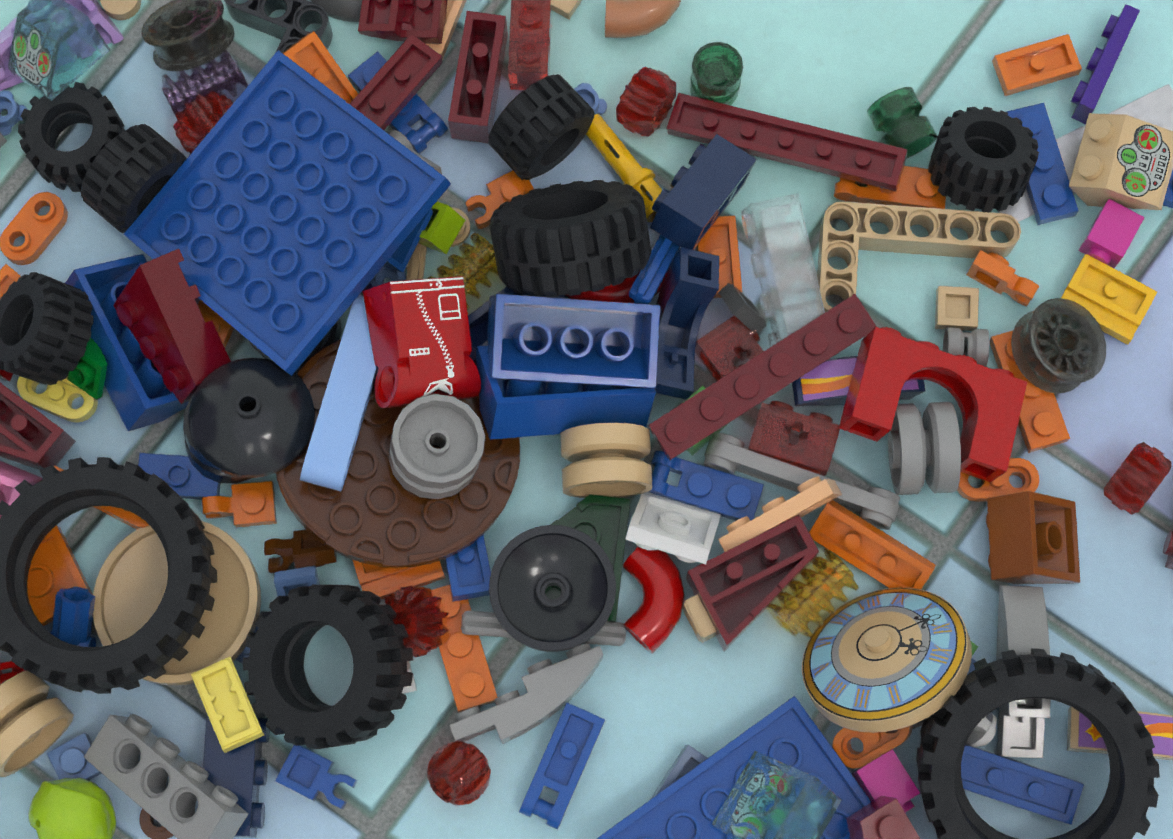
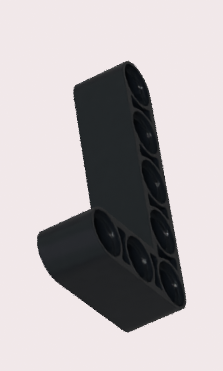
[224,0,333,53]

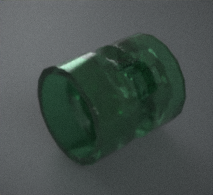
[689,42,743,105]
[867,87,938,159]

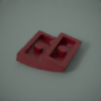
[358,0,448,44]

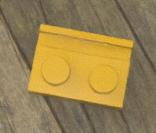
[1056,254,1157,345]

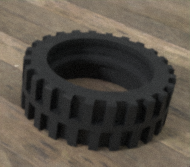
[0,457,217,694]
[916,648,1160,839]

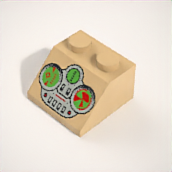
[1069,113,1173,210]

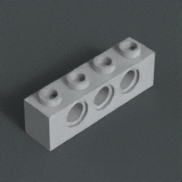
[84,714,248,839]

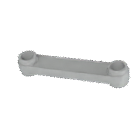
[703,433,900,530]

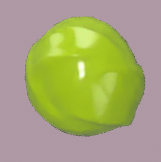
[28,778,116,839]

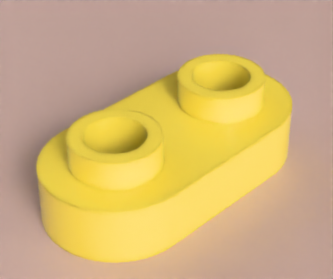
[17,376,98,423]

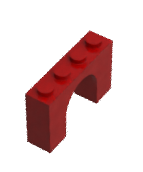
[839,327,1027,483]

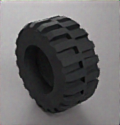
[489,180,651,297]
[243,584,413,749]

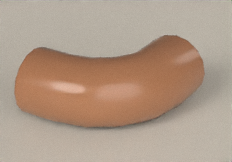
[605,0,681,38]

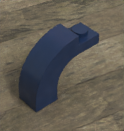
[654,247,719,400]

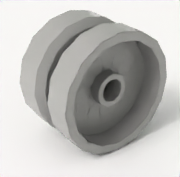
[388,394,485,499]
[888,402,961,495]

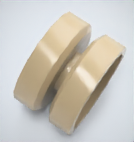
[560,423,652,498]
[0,671,74,777]

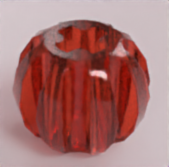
[427,741,491,806]

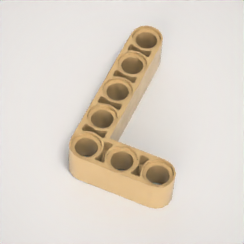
[816,202,1021,316]

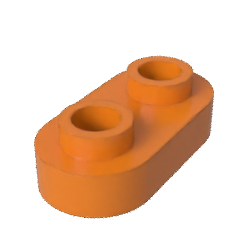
[0,192,68,265]
[957,458,1039,502]
[832,725,913,769]

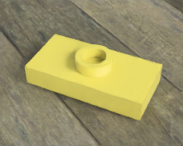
[191,657,264,753]

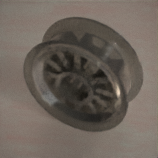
[141,0,235,71]
[1011,298,1106,393]

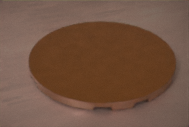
[275,339,520,568]

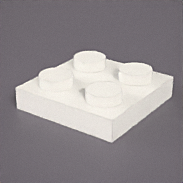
[625,492,721,564]

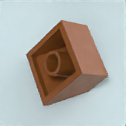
[986,491,1080,584]

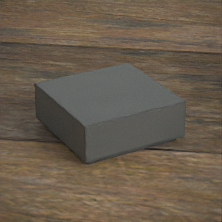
[718,283,767,335]

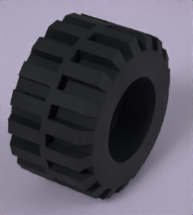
[488,74,595,180]
[18,82,125,192]
[928,107,1039,212]
[81,124,187,233]
[0,272,93,385]

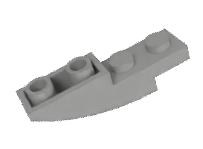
[996,585,1051,758]
[449,643,603,744]

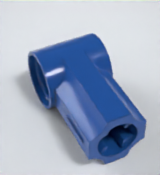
[50,587,96,647]

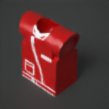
[363,276,481,408]

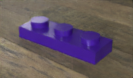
[1070,4,1140,124]

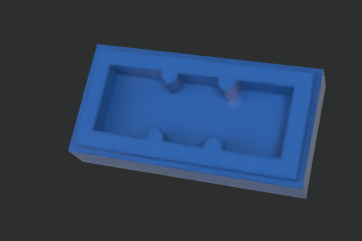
[138,453,221,500]

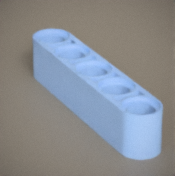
[300,295,379,492]

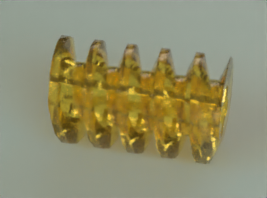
[427,232,498,310]
[767,548,859,638]

